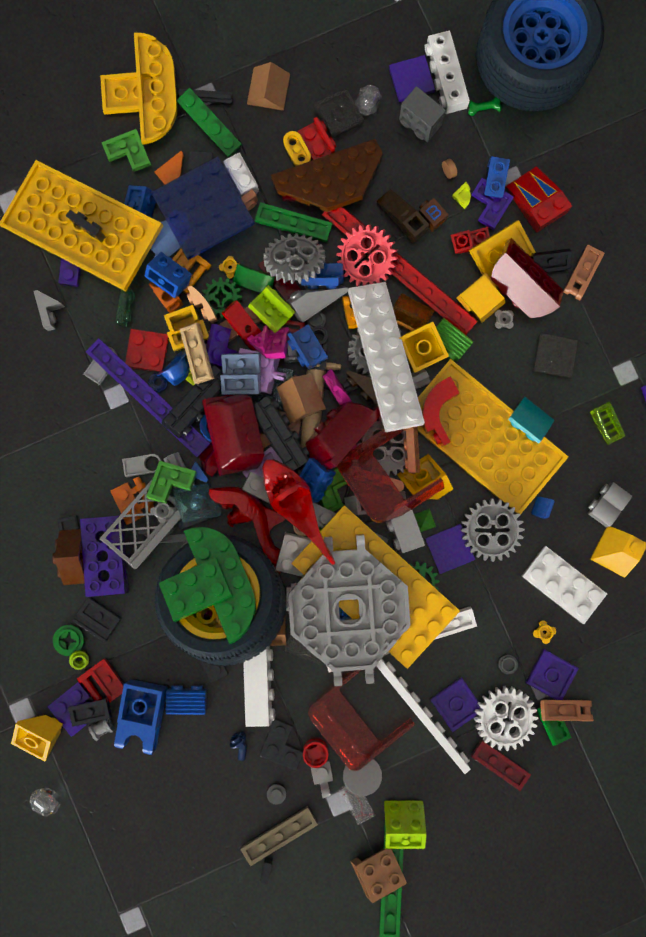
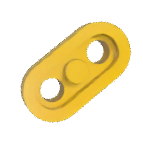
[283,131,311,166]

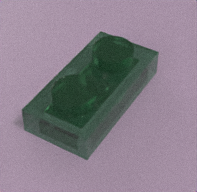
[115,286,134,327]

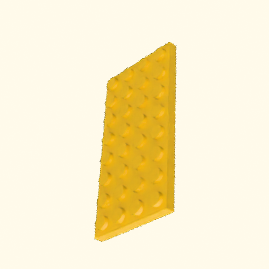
[0,160,163,292]
[418,359,569,515]
[291,505,460,669]

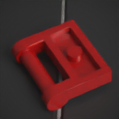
[77,658,124,703]

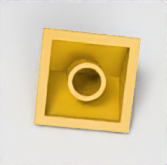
[399,321,449,373]

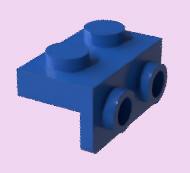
[301,263,344,289]

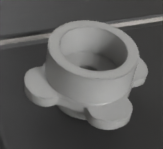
[495,310,514,329]
[150,502,174,523]

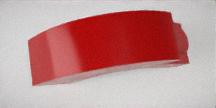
[422,376,460,447]

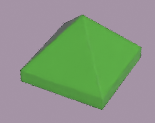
[414,509,436,532]

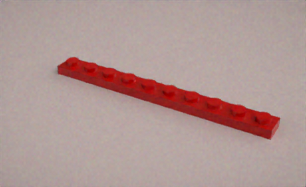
[322,207,478,335]

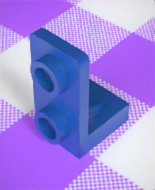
[484,156,510,198]

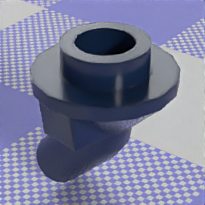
[230,732,247,761]

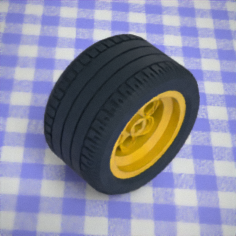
[155,534,287,666]

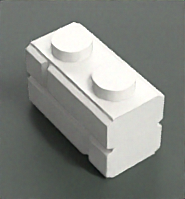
[223,153,259,197]

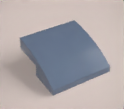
[220,353,261,394]

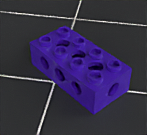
[80,516,129,597]

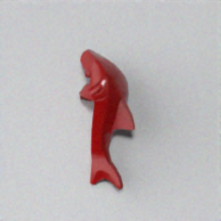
[262,459,335,565]
[209,487,285,575]

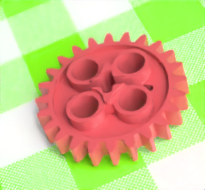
[336,224,398,286]

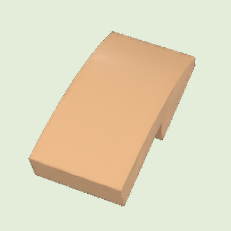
[187,286,218,323]

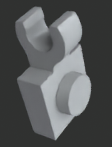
[311,760,333,798]

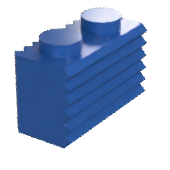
[166,685,207,715]

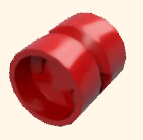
[303,737,328,768]

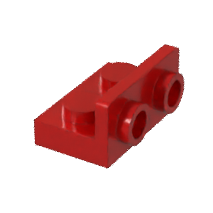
[297,117,336,160]

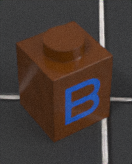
[419,198,449,232]

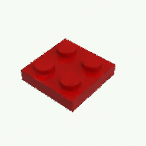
[125,329,169,372]

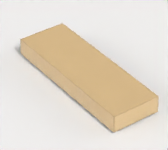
[180,323,214,384]

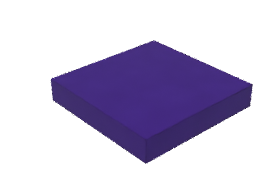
[389,55,435,102]
[425,524,475,574]
[525,649,579,700]
[430,677,481,732]

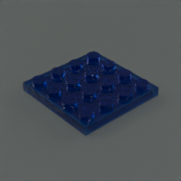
[151,157,255,260]

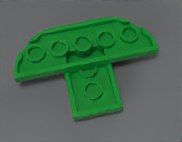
[159,527,256,644]

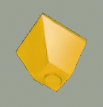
[397,454,453,500]
[590,526,646,578]
[11,715,63,761]

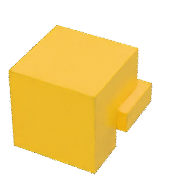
[456,273,505,323]
[164,305,209,352]

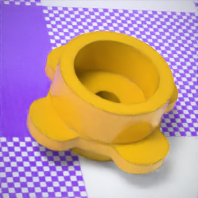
[219,256,240,279]
[533,621,556,644]

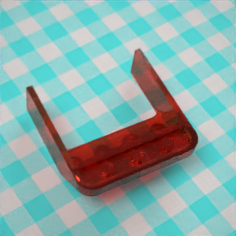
[337,429,444,523]
[308,670,415,771]

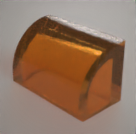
[393,293,435,330]

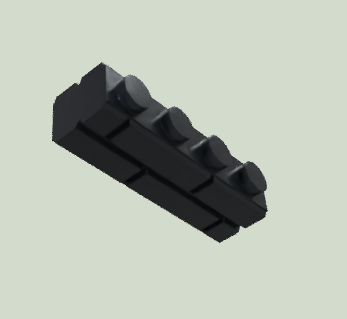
[162,365,224,438]
[253,396,310,472]

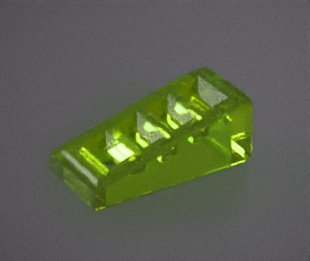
[590,401,625,445]

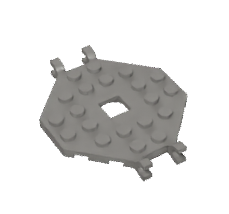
[288,534,410,686]

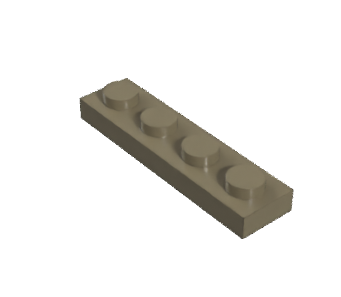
[240,806,318,866]

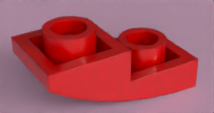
[451,227,490,254]

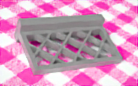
[99,480,188,569]

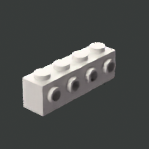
[425,30,470,114]
[244,646,275,727]

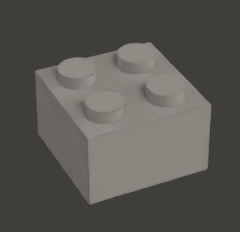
[385,508,425,553]

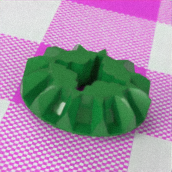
[53,625,84,656]

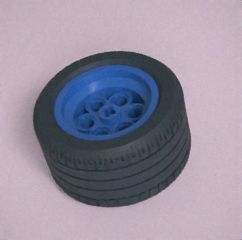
[476,0,605,112]

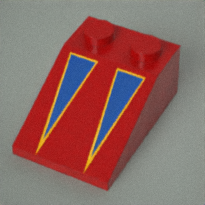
[505,166,572,233]

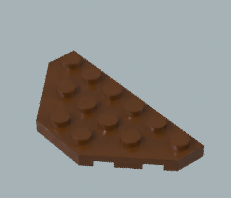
[271,139,383,212]

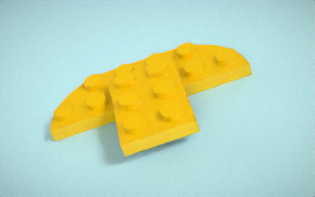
[100,33,177,145]

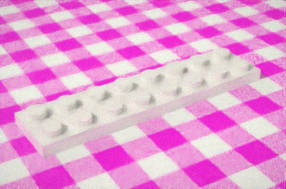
[348,282,425,432]

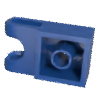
[114,679,168,755]

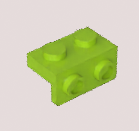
[248,285,295,333]

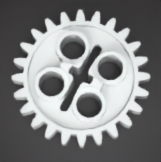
[474,686,538,751]

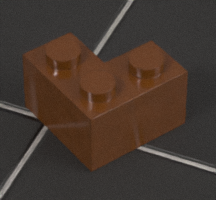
[52,529,85,585]

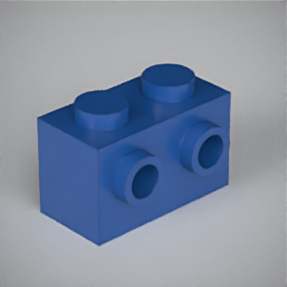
[144,252,192,298]

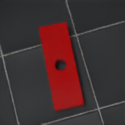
[222,300,262,352]

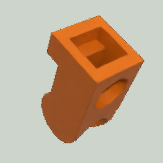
[149,282,184,313]

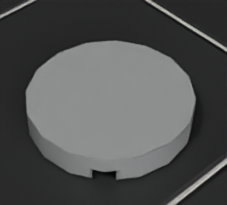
[343,756,382,796]

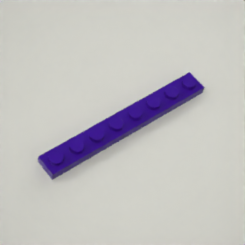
[86,338,210,458]

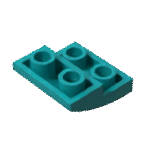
[508,397,554,444]

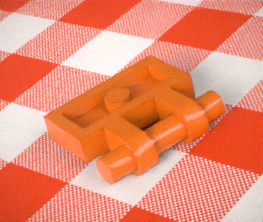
[110,476,154,525]

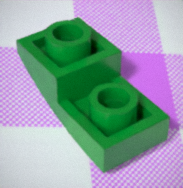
[233,264,275,293]

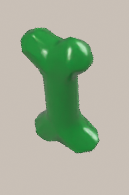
[468,97,502,116]

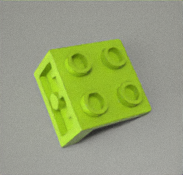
[384,801,426,849]

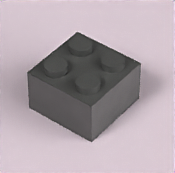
[399,86,446,142]

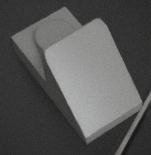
[34,290,65,331]

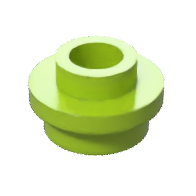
[69,650,89,670]

